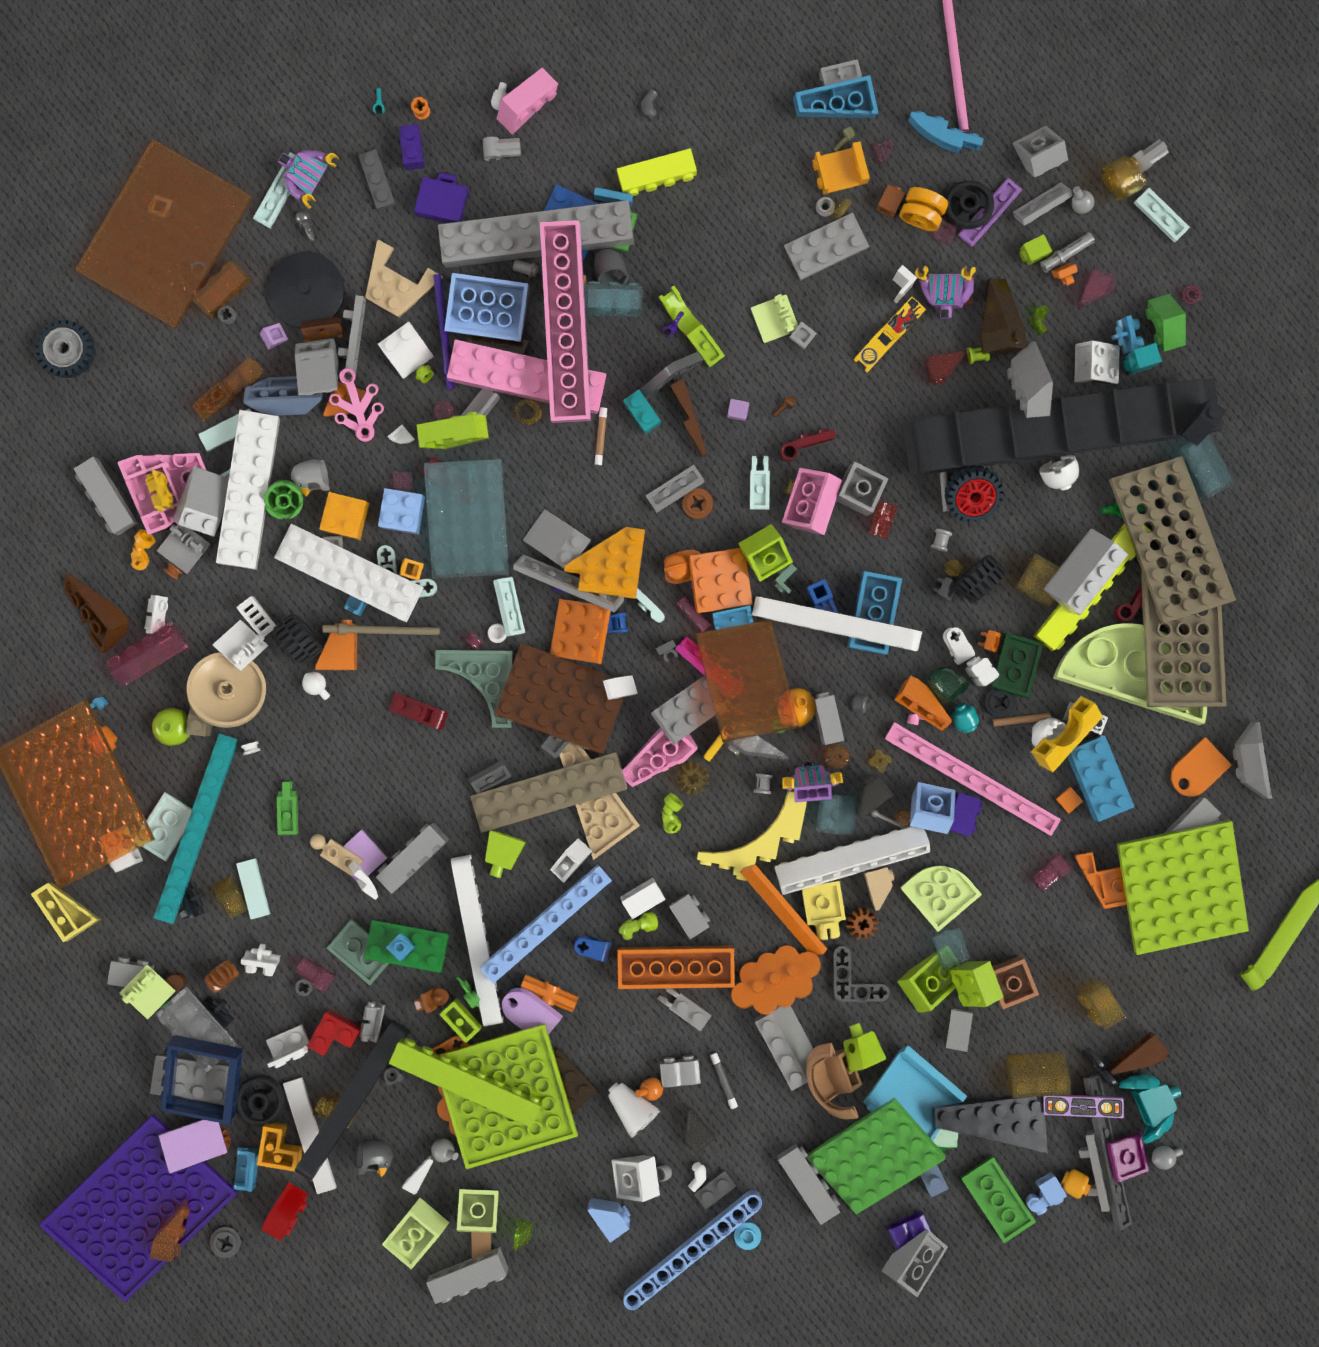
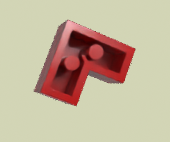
[307,1009,361,1056]
[261,1183,308,1241]

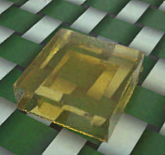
[831,197,852,219]

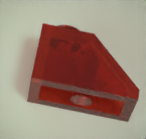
[924,351,965,385]

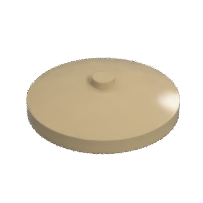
[187,652,266,728]

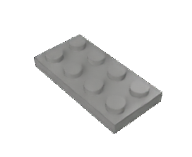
[784,212,869,281]
[651,675,731,745]
[150,1054,229,1105]

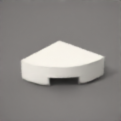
[387,425,415,444]

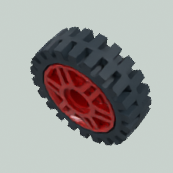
[944,465,1004,524]

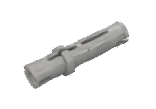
[1040,232,1095,273]

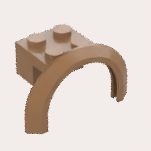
[806,1043,862,1119]

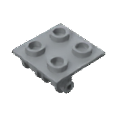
[157,524,210,574]

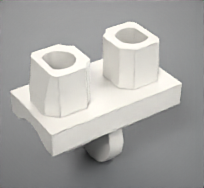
[241,944,281,976]

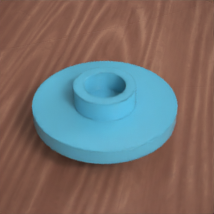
[734,1222,761,1250]

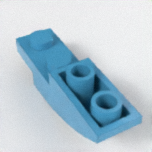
[908,111,984,153]

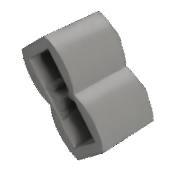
[660,1055,701,1087]

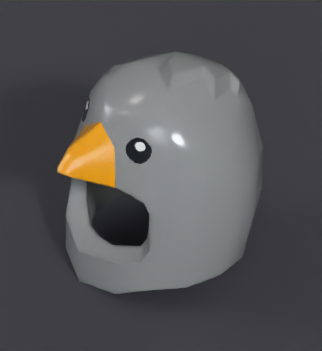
[291,459,330,496]

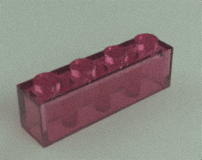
[106,622,188,687]

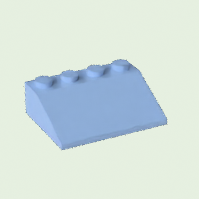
[444,273,530,342]

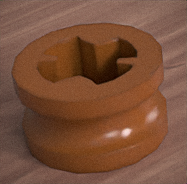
[163,562,183,580]

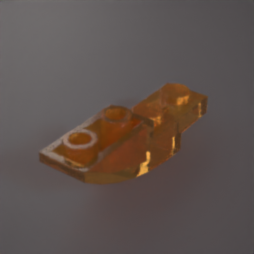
[192,357,264,421]

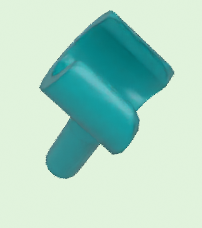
[373,88,385,115]

